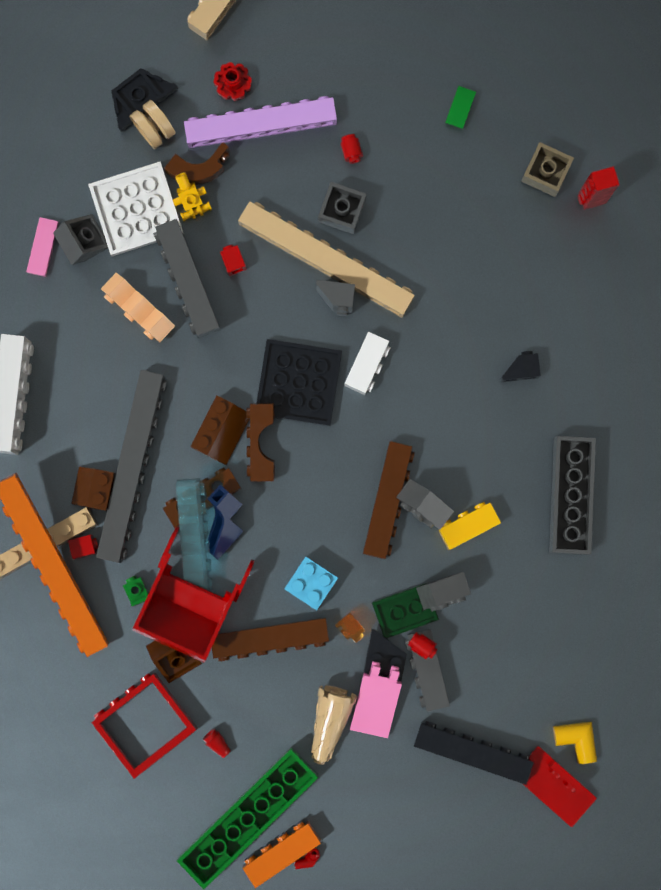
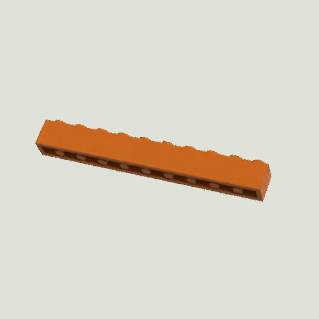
[0,472,108,657]

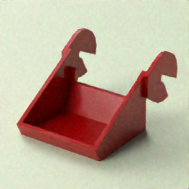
[132,526,255,663]

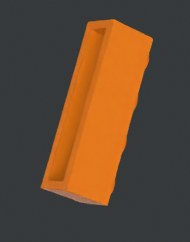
[242,821,321,888]

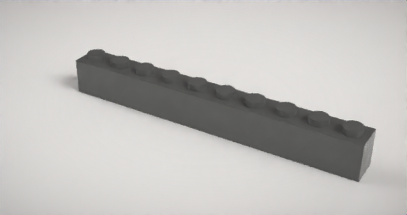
[96,370,167,563]

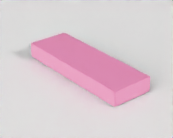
[26,217,59,277]

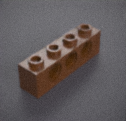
[163,467,242,528]

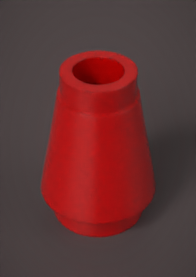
[203,729,231,758]

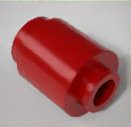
[340,134,363,164]
[408,632,438,660]

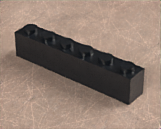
[414,721,534,785]

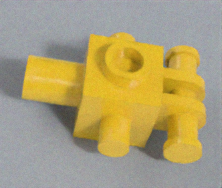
[172,172,212,222]

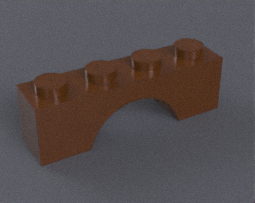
[246,403,275,481]

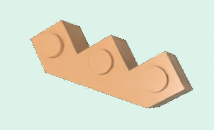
[101,273,175,342]

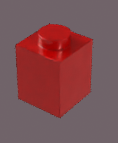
[220,244,247,276]
[68,535,99,560]

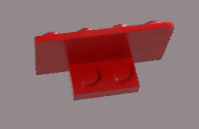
[523,746,597,827]

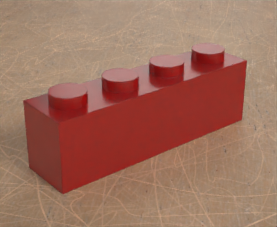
[578,166,620,210]

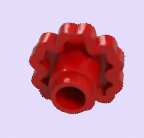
[213,62,252,101]

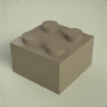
[521,142,574,197]

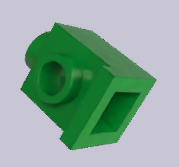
[123,575,149,607]

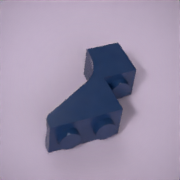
[205,485,243,560]

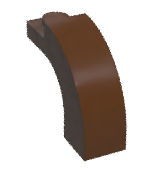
[164,142,230,185]

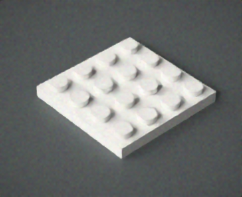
[88,162,184,256]

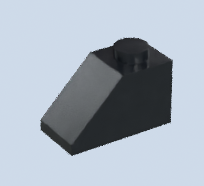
[500,351,541,382]

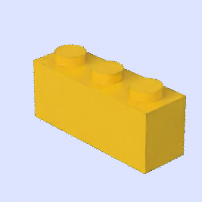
[438,502,501,550]

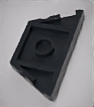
[111,68,178,132]
[362,629,407,682]

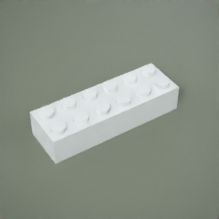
[0,334,34,455]

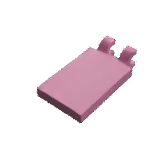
[350,661,402,738]

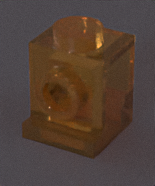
[335,612,365,643]

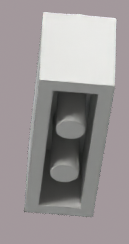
[344,332,391,395]

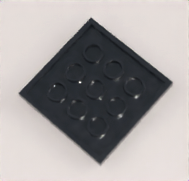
[257,339,342,426]

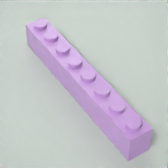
[184,96,337,148]

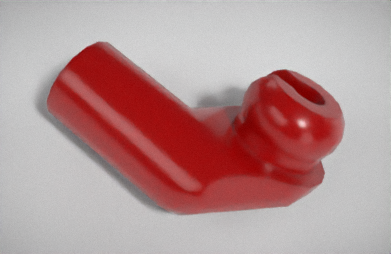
[294,848,320,870]

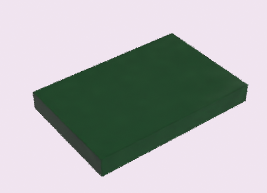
[372,583,439,639]

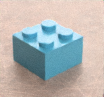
[285,557,338,610]

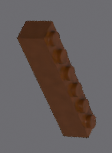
[363,441,415,559]
[212,618,329,662]

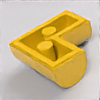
[553,722,597,764]

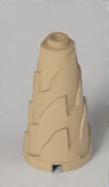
[311,685,357,765]

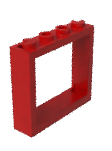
[91,673,198,779]

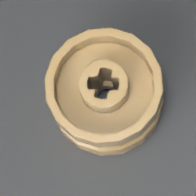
[129,100,176,150]

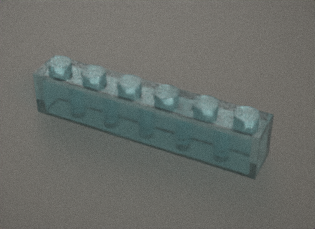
[176,478,213,591]

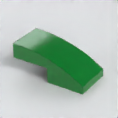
[445,86,476,129]

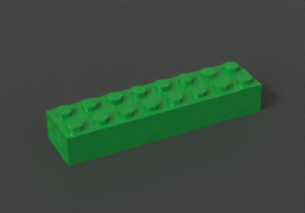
[177,747,318,890]

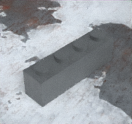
[405,629,450,712]

